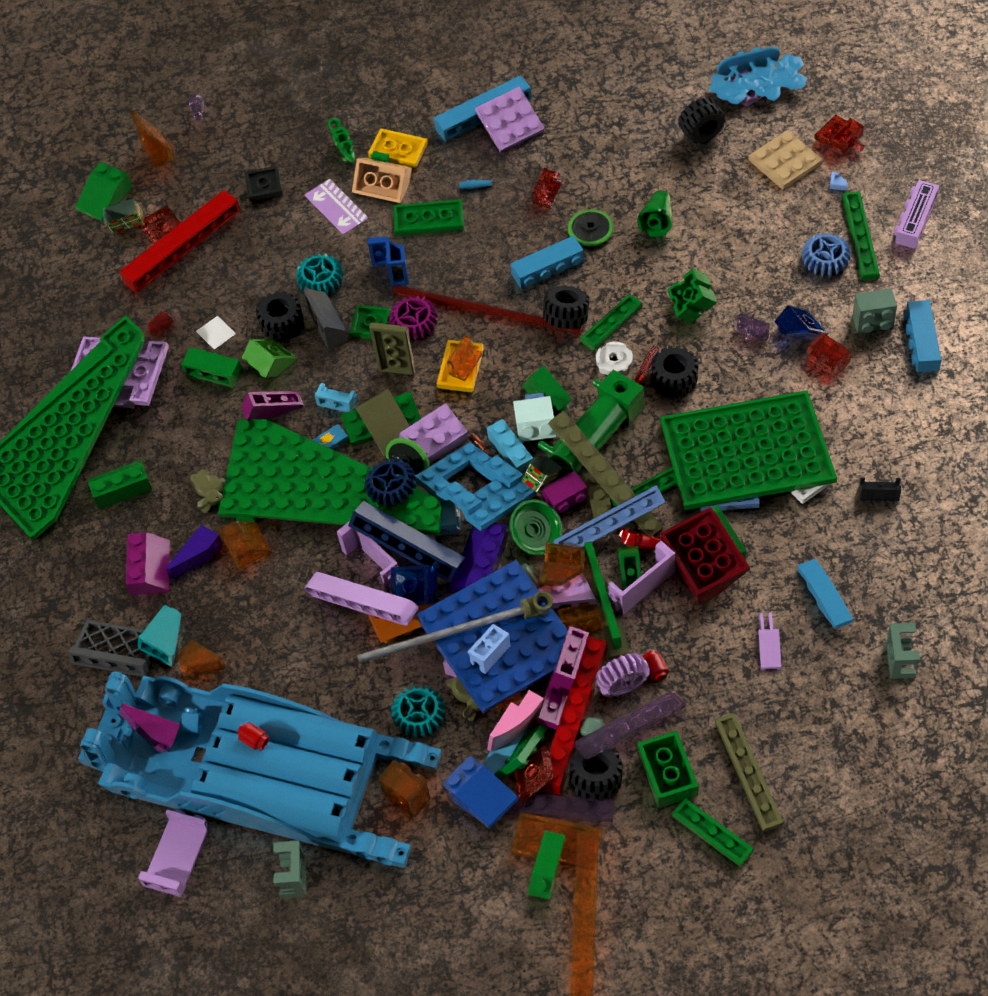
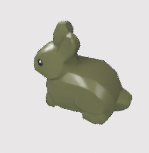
[190,469,226,513]
[446,676,481,721]

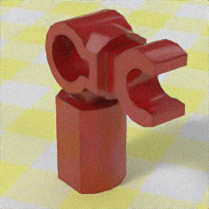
[616,527,660,551]

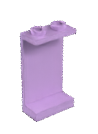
[337,521,399,593]
[608,541,675,615]
[138,809,209,897]

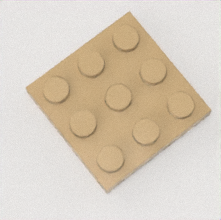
[748,130,823,190]

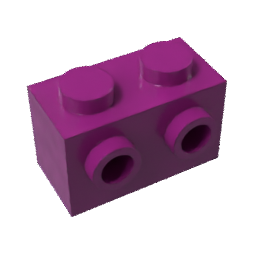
[542,471,588,514]

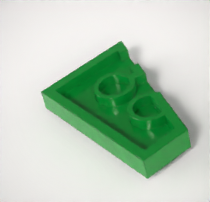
[494,724,549,780]

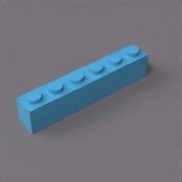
[434,75,532,142]

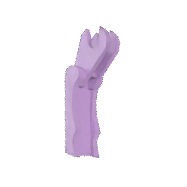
[758,613,781,670]

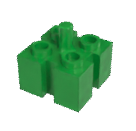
[667,268,717,323]

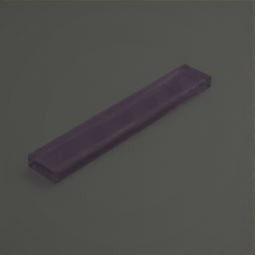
[574,690,686,760]

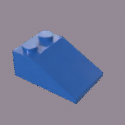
[441,756,519,828]

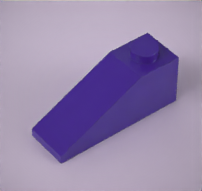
[166,525,223,579]

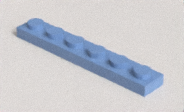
[553,485,666,558]

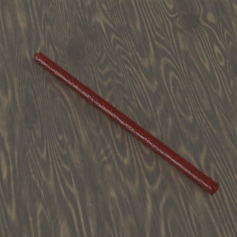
[393,285,583,335]

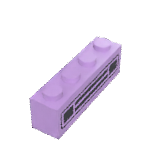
[894,180,939,249]

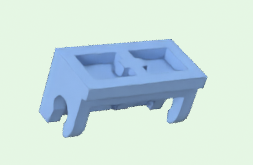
[468,624,510,674]

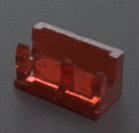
[532,168,563,209]

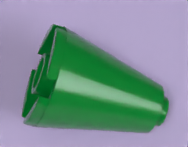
[637,190,673,237]

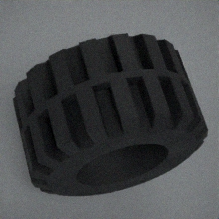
[678,97,726,144]
[543,285,590,329]
[256,291,304,340]
[652,346,698,397]
[569,744,622,802]

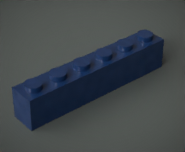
[348,501,465,583]

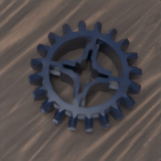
[365,458,417,508]

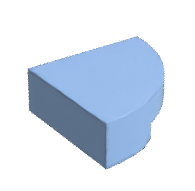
[829,172,848,191]

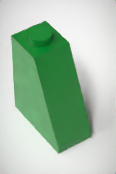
[522,365,572,415]

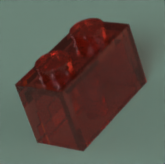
[807,332,852,376]

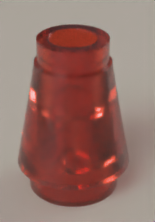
[146,310,174,333]

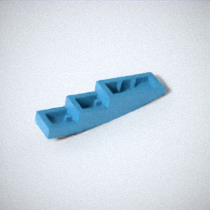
[797,559,853,629]

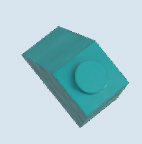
[138,605,181,667]

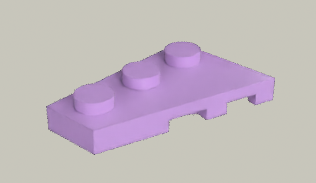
[538,573,597,609]

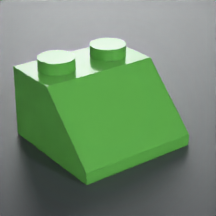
[242,339,297,378]

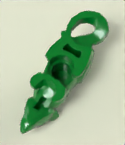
[328,117,355,163]

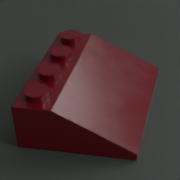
[659,507,750,605]

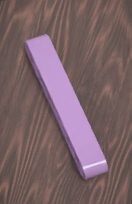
[304,572,419,626]

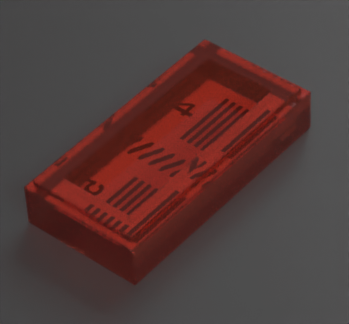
[634,345,659,384]

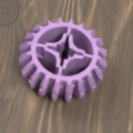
[595,653,650,698]

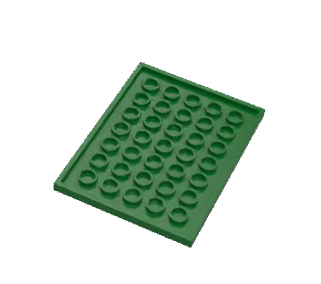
[660,390,837,510]

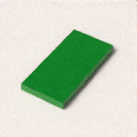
[393,199,464,236]

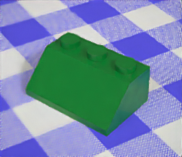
[88,459,152,510]

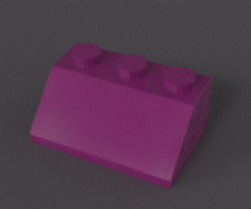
[126,532,171,596]

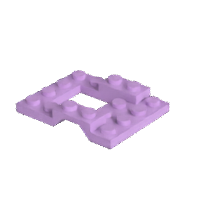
[71,337,169,409]

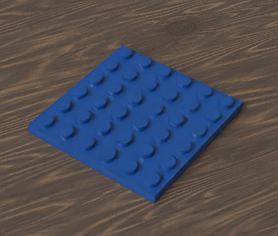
[416,560,568,713]

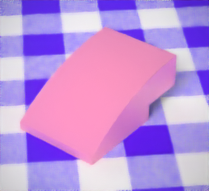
[487,690,543,752]

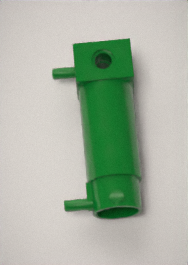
[538,369,644,475]

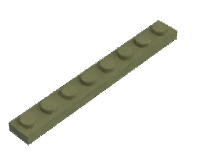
[548,411,663,536]

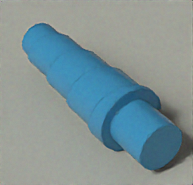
[459,180,492,190]

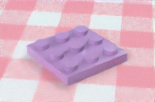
[475,87,545,153]

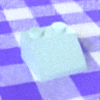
[513,396,556,442]

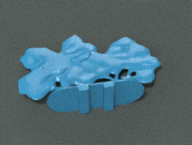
[708,47,807,104]

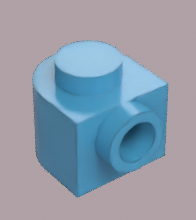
[178,708,203,734]

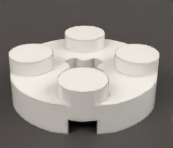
[596,342,633,375]

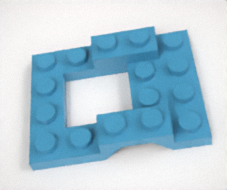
[416,442,537,531]

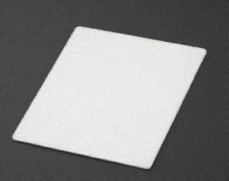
[196,316,236,349]

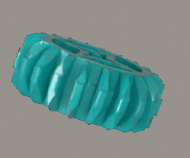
[296,253,344,296]
[391,684,446,739]

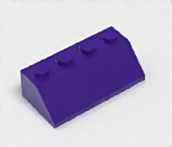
[448,522,509,594]

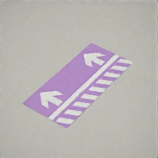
[305,179,368,234]

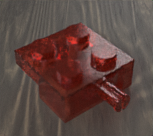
[814,115,865,155]

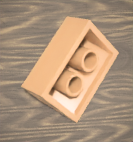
[352,157,412,203]

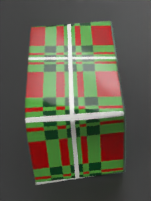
[103,199,144,234]
[521,456,562,492]

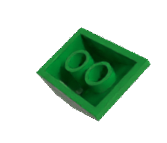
[75,162,132,222]

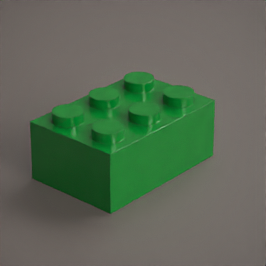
[637,731,699,809]

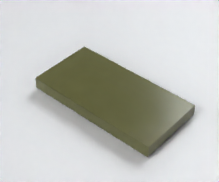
[369,323,415,375]

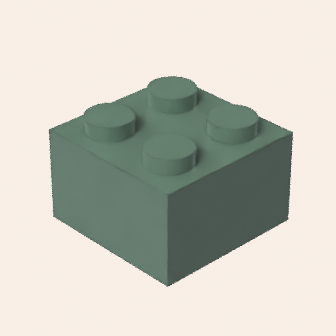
[852,288,897,333]

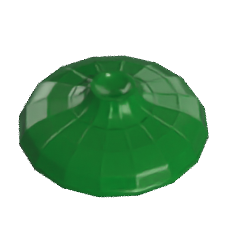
[509,499,563,556]

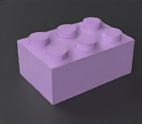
[399,403,468,465]

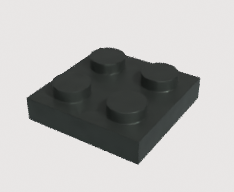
[244,165,283,202]

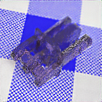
[736,314,770,340]

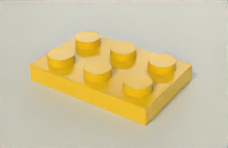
[368,128,428,168]
[437,340,484,393]

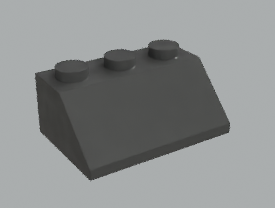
[303,288,349,349]

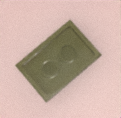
[356,389,410,456]

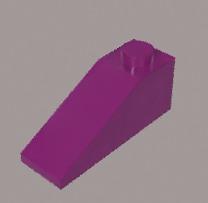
[241,391,304,421]
[119,703,180,752]

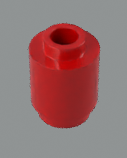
[643,650,669,682]
[237,722,270,751]

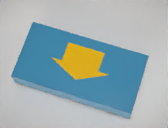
[312,424,349,450]

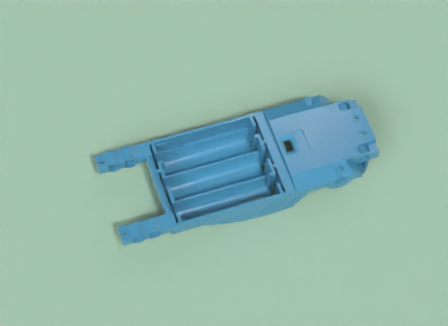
[78,672,442,868]

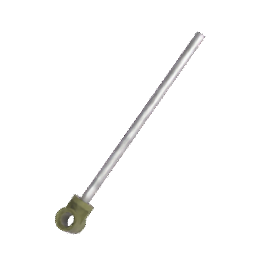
[357,591,553,663]

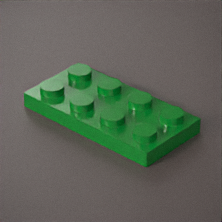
[340,392,421,447]

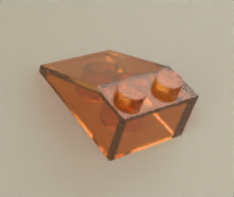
[130,110,173,167]

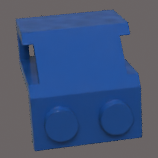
[368,236,409,286]

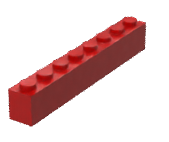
[119,190,240,293]
[540,637,607,796]

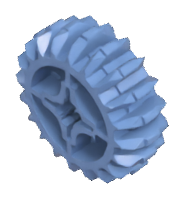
[802,232,851,277]

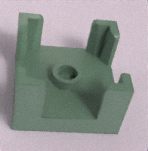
[886,623,920,679]
[273,840,306,898]

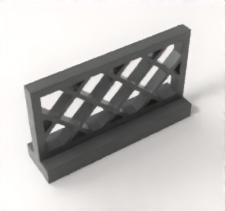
[68,620,152,677]

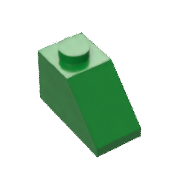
[617,546,641,591]

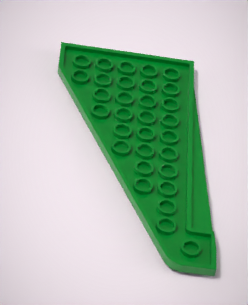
[0,315,145,541]
[218,419,443,534]

